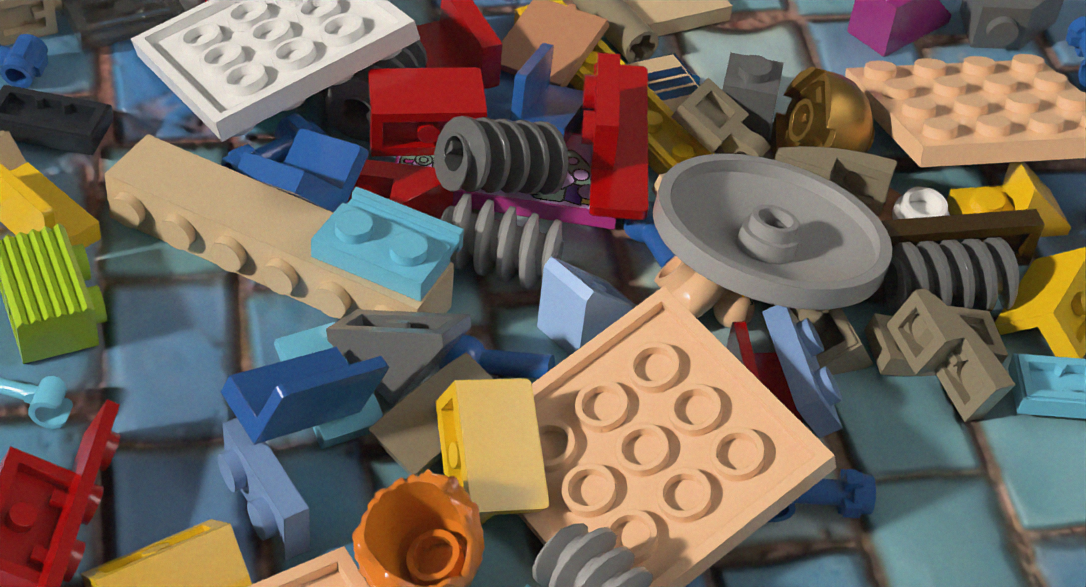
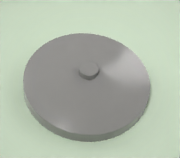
[653,154,892,310]

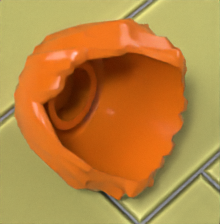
[352,469,485,587]

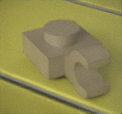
[671,78,770,157]

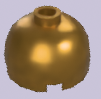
[771,67,875,160]

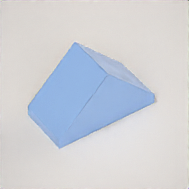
[537,256,637,355]

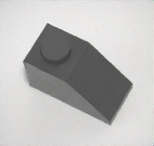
[959,0,1064,50]
[722,52,784,141]

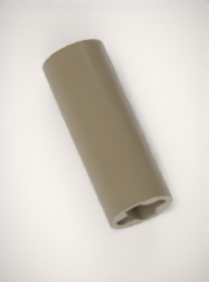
[572,0,659,63]

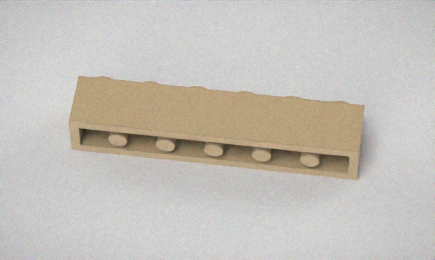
[105,134,454,319]

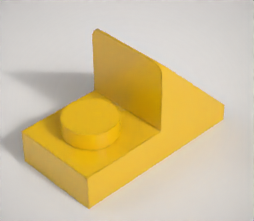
[946,162,1071,237]

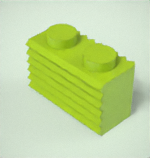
[0,223,107,364]

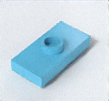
[1008,353,1086,419]

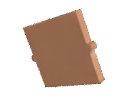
[501,0,609,87]

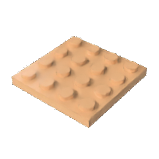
[845,54,1086,167]
[517,286,836,587]

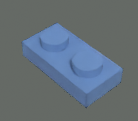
[762,305,843,438]
[218,418,310,561]

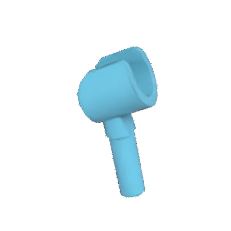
[0,376,73,429]

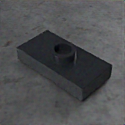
[0,85,113,156]

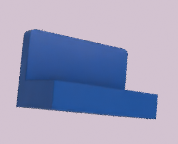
[510,43,588,143]
[236,129,369,213]
[220,346,389,445]

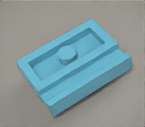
[311,187,464,302]

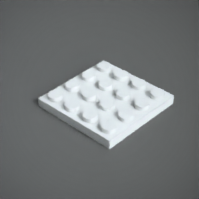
[131,0,420,142]

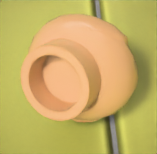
[654,256,755,328]

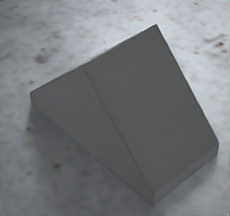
[326,309,471,405]

